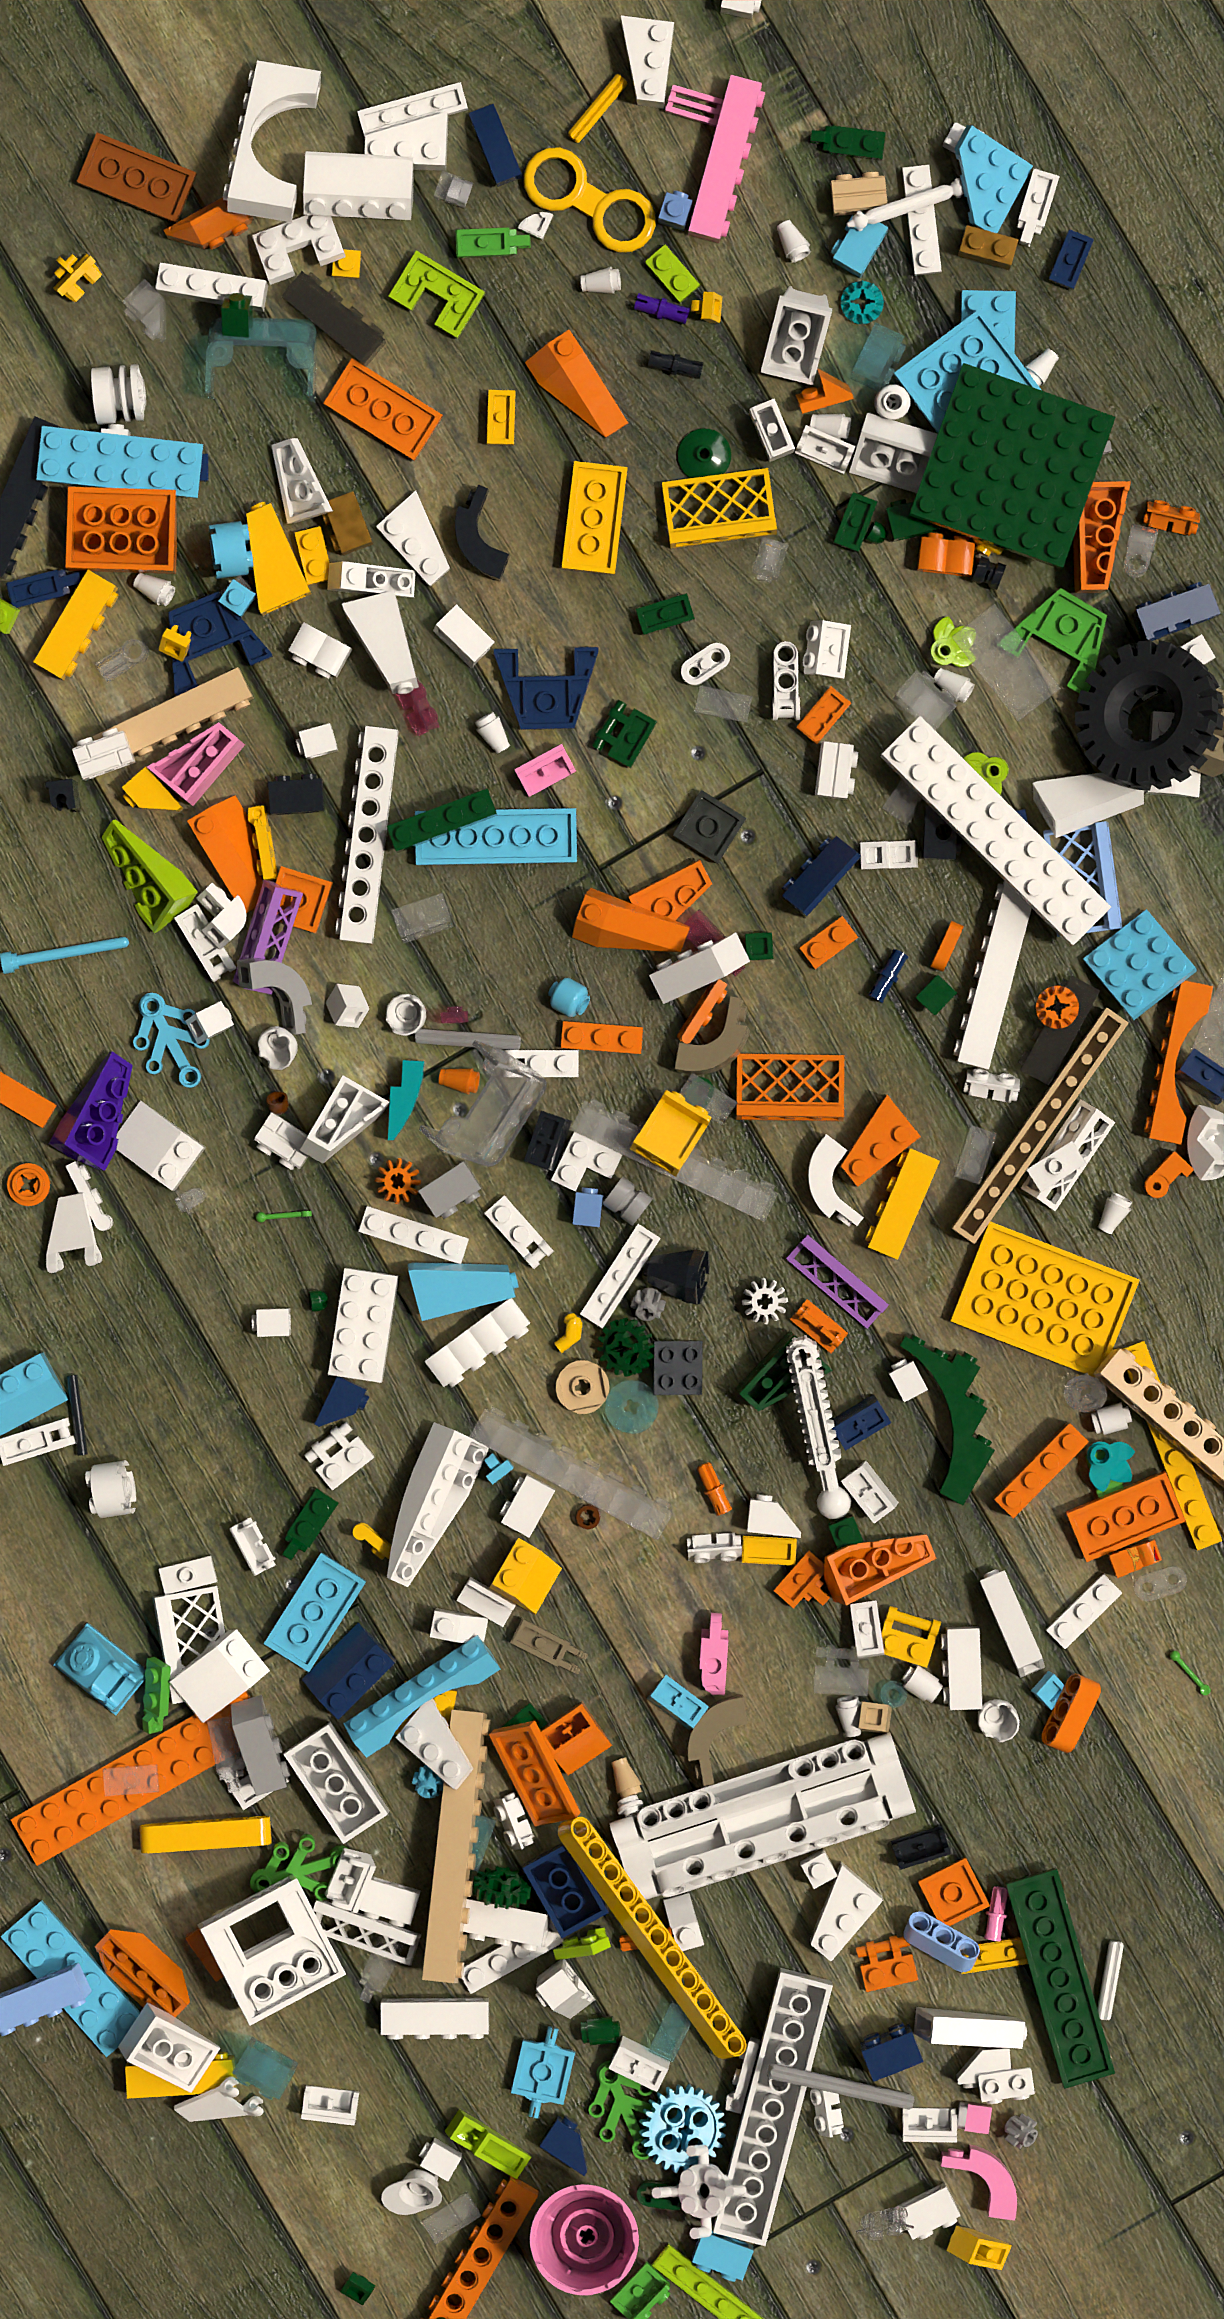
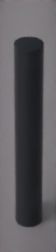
[67,1375,88,1456]

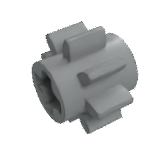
[631,1288,666,1321]
[1005,2113,1038,2149]

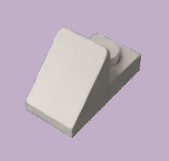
[663,1892,704,1951]

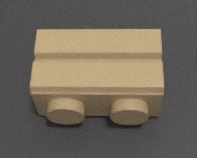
[830,172,887,216]

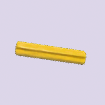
[568,74,627,143]

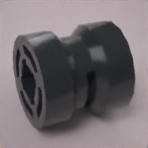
[972,556,1006,590]

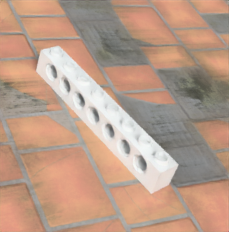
[336,726,399,944]

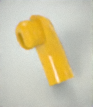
[554,1313,582,1353]

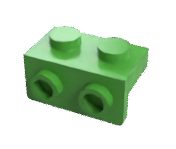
[610,2261,670,2319]

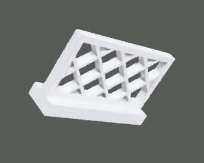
[152,1586,225,1704]

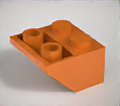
[540,1701,612,1775]

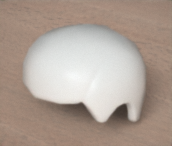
[386,994,426,1036]
[257,1026,298,1070]
[977,1699,1019,1742]

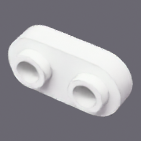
[681,643,730,686]

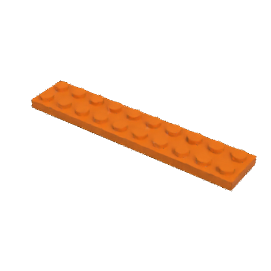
[10,1691,250,1866]

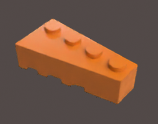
[1073,481,1131,593]

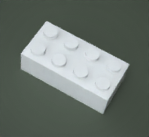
[328,1268,399,1383]
[284,1722,390,1844]

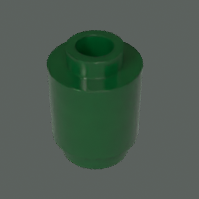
[581,2016,621,2046]

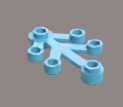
[133,993,210,1088]

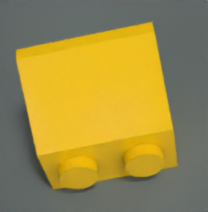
[489,1538,562,1615]

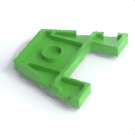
[998,588,1107,693]

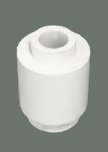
[1091,1403,1132,1435]
[901,1665,943,1703]

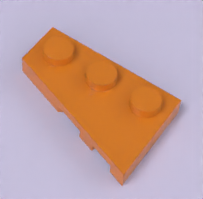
[628,859,712,921]

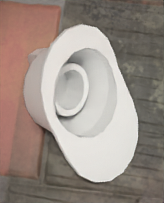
[381,2169,442,2215]

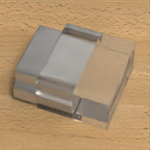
[434,171,473,208]

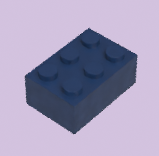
[523,1843,609,1938]

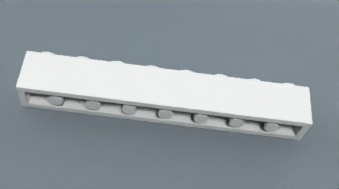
[953,881,1031,1070]

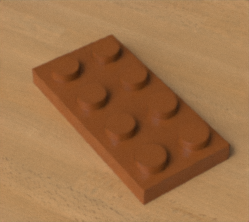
[77,132,197,223]

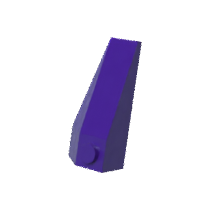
[49,1051,133,1171]

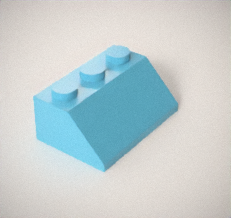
[0,1352,69,1436]

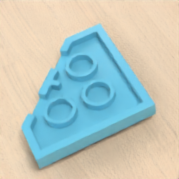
[954,125,1033,233]

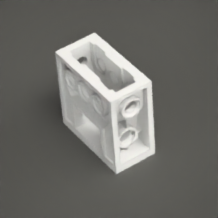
[197,1874,346,2025]

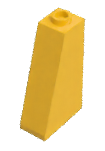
[246,502,311,616]

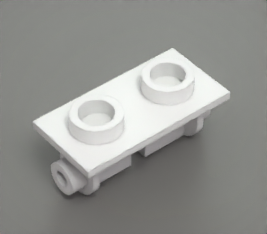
[963,1068,1020,1103]
[230,1518,276,1576]
[687,1533,742,1563]
[493,1792,534,1850]
[810,2088,844,2138]

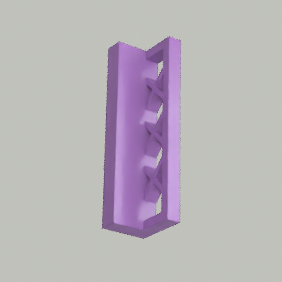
[233,880,303,994]
[786,1235,889,1329]

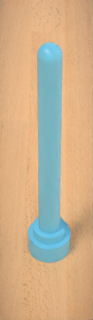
[0,937,129,974]

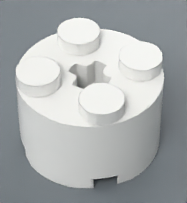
[85,1460,136,1518]

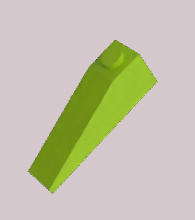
[102,819,198,933]

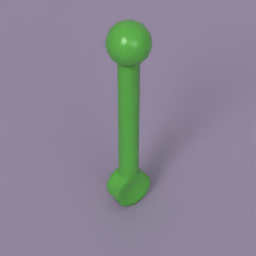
[256,1211,312,1223]
[1170,1651,1211,1695]

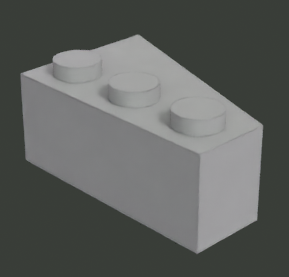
[231,1695,290,1796]

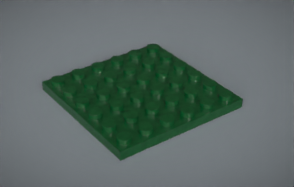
[909,363,1116,569]

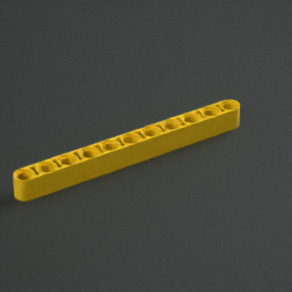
[558,1817,746,2059]

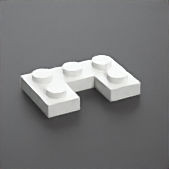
[252,215,346,285]

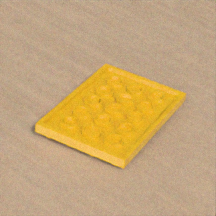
[950,1222,1140,1378]

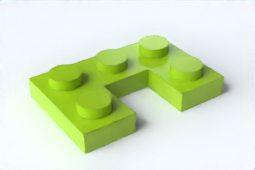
[389,250,485,339]

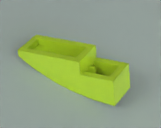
[445,2109,531,2179]

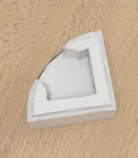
[518,212,553,240]

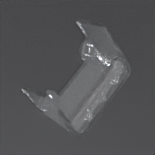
[419,1040,547,1167]

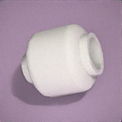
[874,385,910,420]

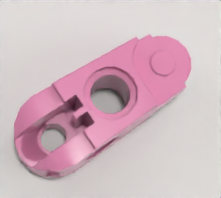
[699,1612,728,1696]

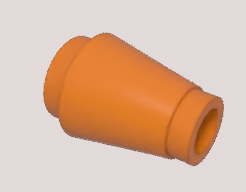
[439,1068,480,1095]

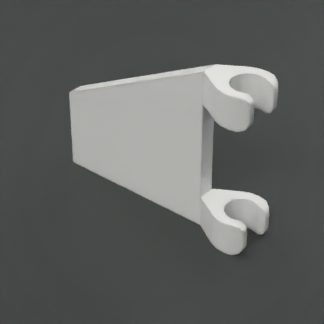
[46,1193,102,1273]
[174,2077,264,2122]

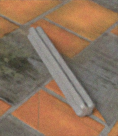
[415,1029,521,1050]

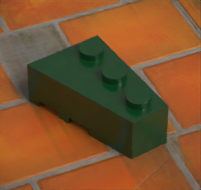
[735,1330,833,1412]

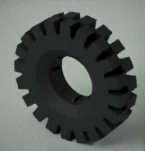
[1075,640,1224,791]

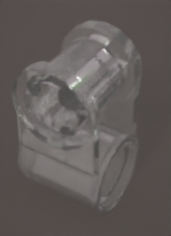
[1124,524,1158,578]

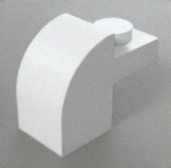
[196,883,246,950]

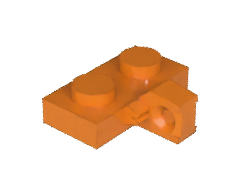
[774,1550,830,1608]

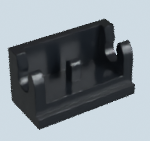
[45,779,81,812]
[524,1111,572,1171]
[891,1825,951,1870]

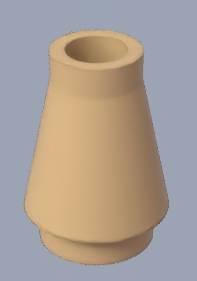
[611,1757,642,1799]

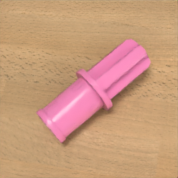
[984,1886,1008,1941]

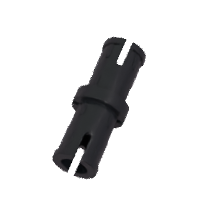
[647,350,703,379]

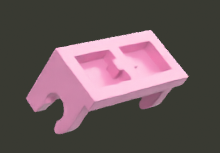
[515,744,576,797]

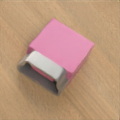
[957,2102,992,2134]

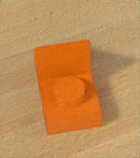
[796,369,854,414]

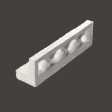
[1021,1099,1115,1211]
[313,1900,421,1966]

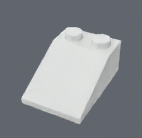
[116,1100,206,1191]
[169,1629,270,1723]
[118,2003,220,2093]

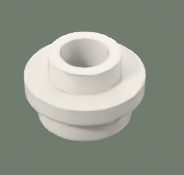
[617,1795,643,1817]

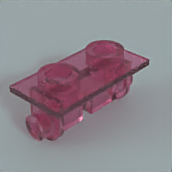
[396,678,440,736]

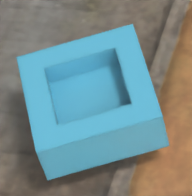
[218,579,256,617]
[1031,1671,1064,1710]

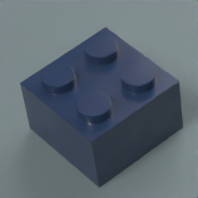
[860,2022,924,2082]

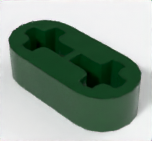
[637,2180,682,2210]

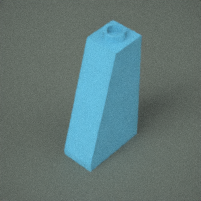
[408,1263,519,1321]

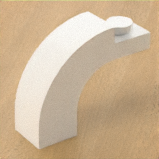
[808,1134,864,1226]

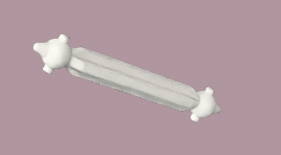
[847,178,964,231]

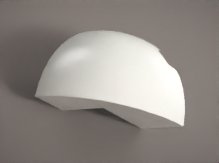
[1187,1105,1224,1180]

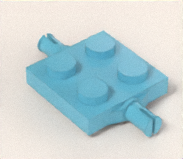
[511,2026,575,2118]

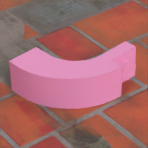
[940,2144,1017,2221]

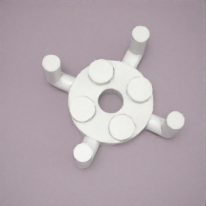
[652,2144,746,2239]

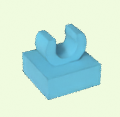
[484,1453,514,1485]

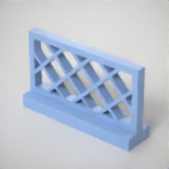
[1043,821,1123,937]

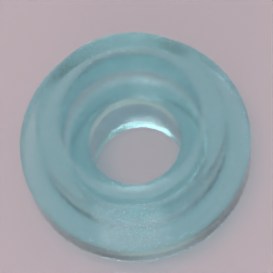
[880,1681,907,1708]

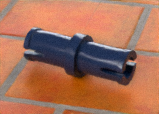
[868,949,908,1004]

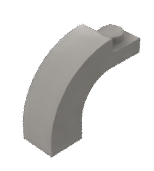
[237,958,312,1035]

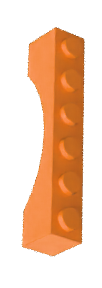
[1144,981,1213,1145]

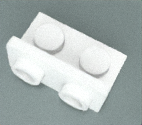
[803,620,851,679]

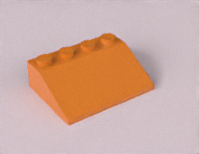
[66,487,177,574]

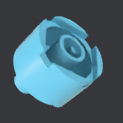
[208,521,253,579]

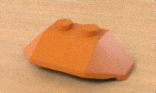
[164,197,253,250]
[95,1929,190,2018]

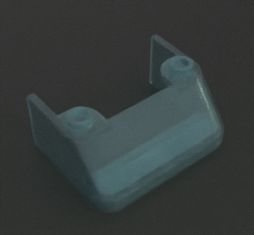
[205,317,317,401]

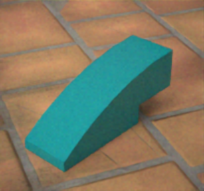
[388,1060,425,1140]

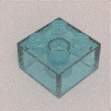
[850,322,906,392]
[232,2037,298,2100]

